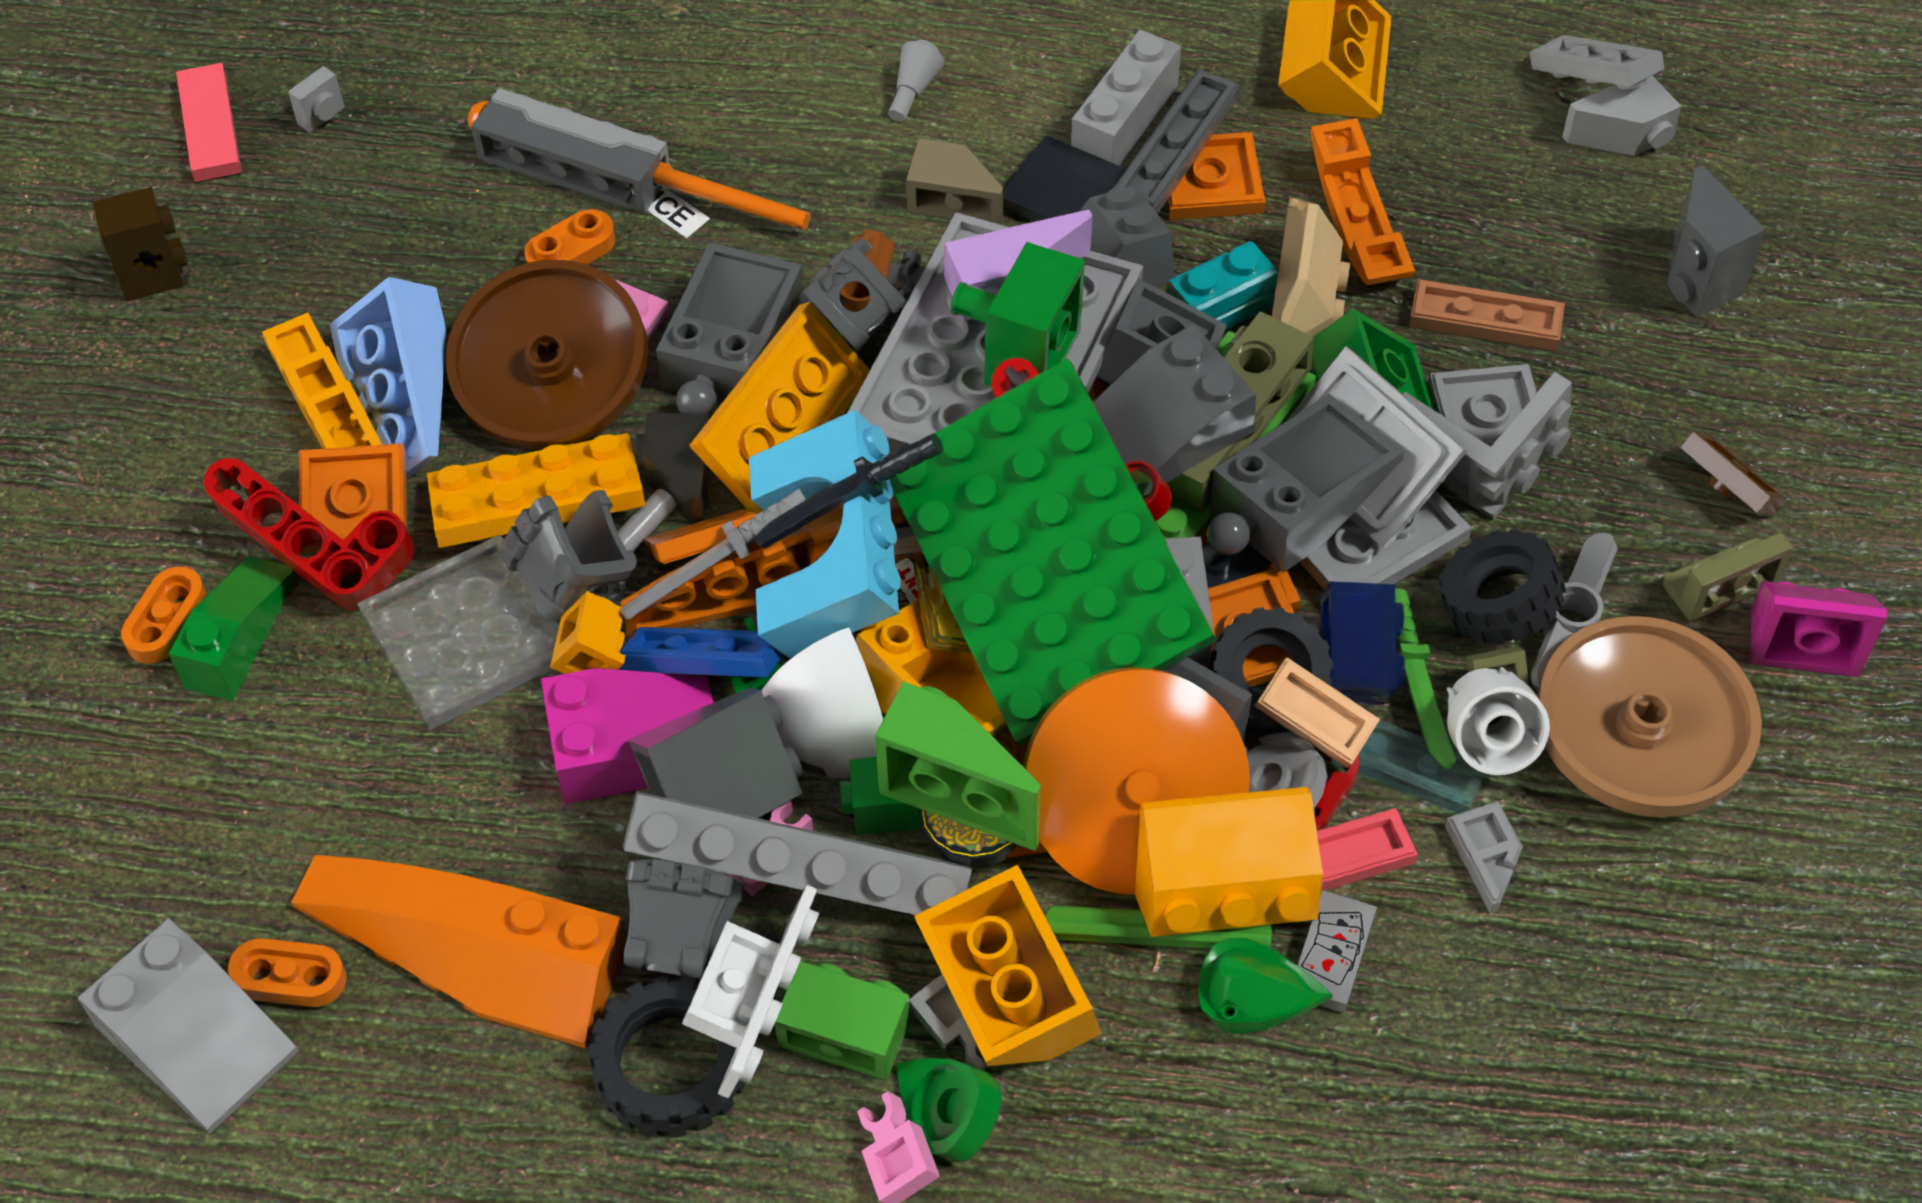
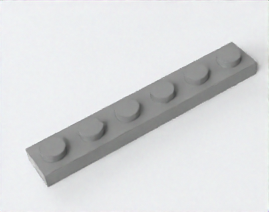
[623,791,972,915]

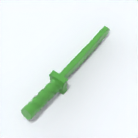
[1386,589,1456,769]

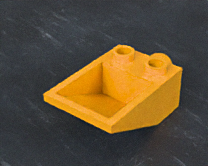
[855,597,1007,735]

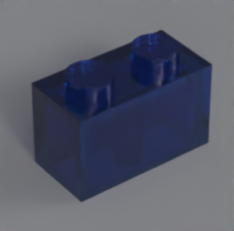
[1320,581,1405,703]

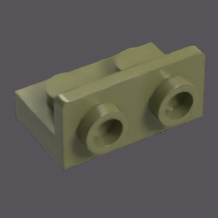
[1662,532,1794,622]

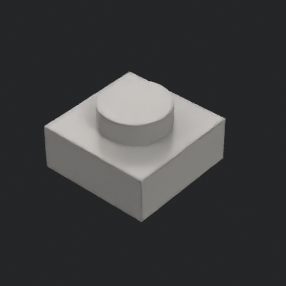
[288,66,345,133]

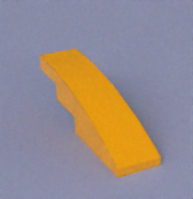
[262,312,382,449]

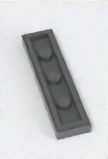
[1114,69,1240,214]

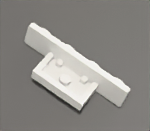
[682,885,819,1099]

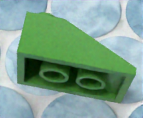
[875,681,1041,851]

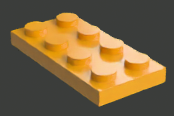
[689,302,870,513]
[427,433,646,548]

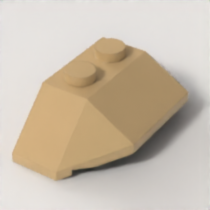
[1272,198,1350,337]

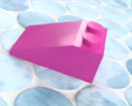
[541,668,713,804]

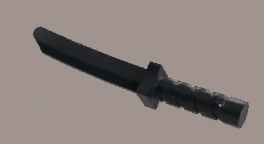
[756,433,943,549]

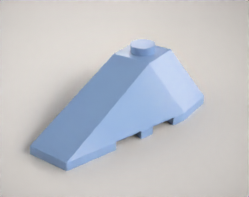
[329,277,446,479]

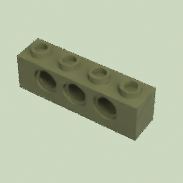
[1167,311,1314,513]

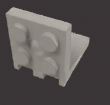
[1403,372,1574,520]

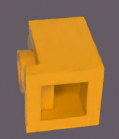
[550,591,625,674]

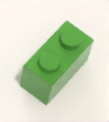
[774,961,911,1081]

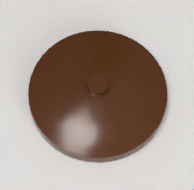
[446,260,648,450]

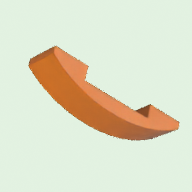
[1310,118,1415,285]

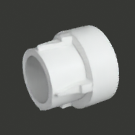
[1447,667,1550,775]

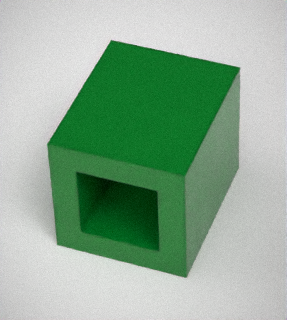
[840,757,922,835]

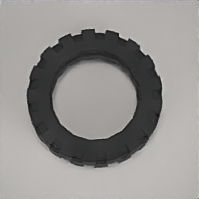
[589,976,745,1138]

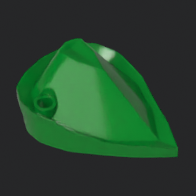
[1198,938,1333,1034]
[896,1058,1002,1163]

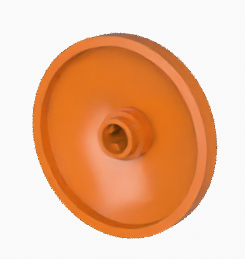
[1023,667,1250,895]

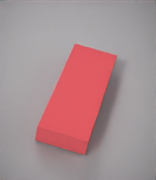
[176,63,242,182]

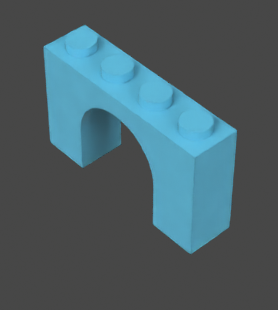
[749,410,901,658]

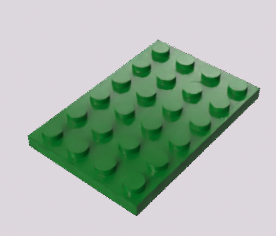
[889,358,1218,747]

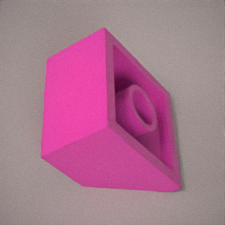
[1750,581,1887,677]

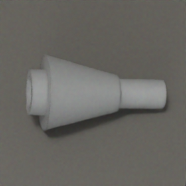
[888,40,945,122]

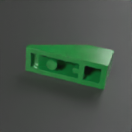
[169,556,298,701]

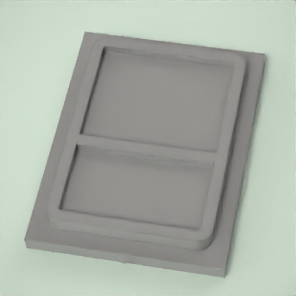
[1287,347,1467,549]

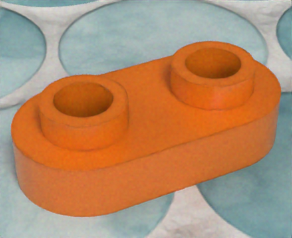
[525,209,616,264]
[121,567,207,664]
[228,938,347,1007]

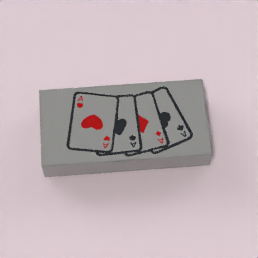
[1298,890,1377,1013]

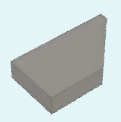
[1445,801,1523,913]

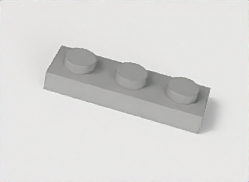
[1529,35,1664,90]

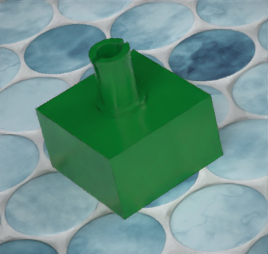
[950,242,1085,386]

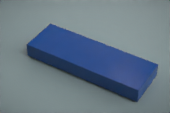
[619,627,784,677]

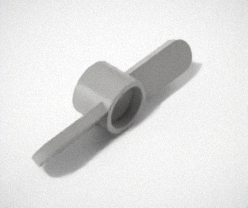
[1530,532,1617,691]

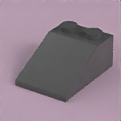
[1093,324,1256,496]

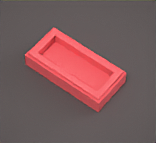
[1317,808,1418,892]

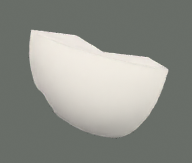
[762,627,883,779]

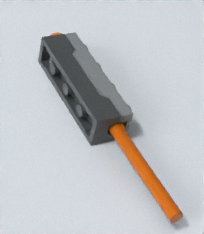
[467,88,811,230]

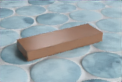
[1409,279,1565,351]

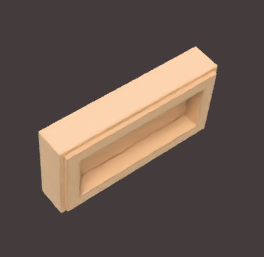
[1254,658,1380,768]

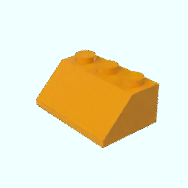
[1278,0,1392,119]
[1135,787,1323,937]
[914,865,1102,1066]

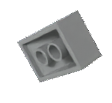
[78,918,299,1134]

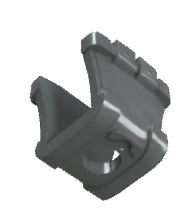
[799,239,913,353]
[501,490,637,621]
[624,859,744,980]

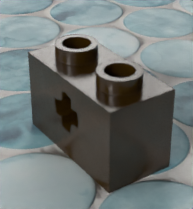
[93,187,188,302]

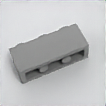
[1071,29,1181,165]

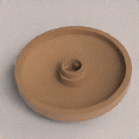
[1536,616,1762,817]

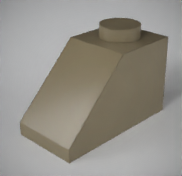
[906,138,1003,225]

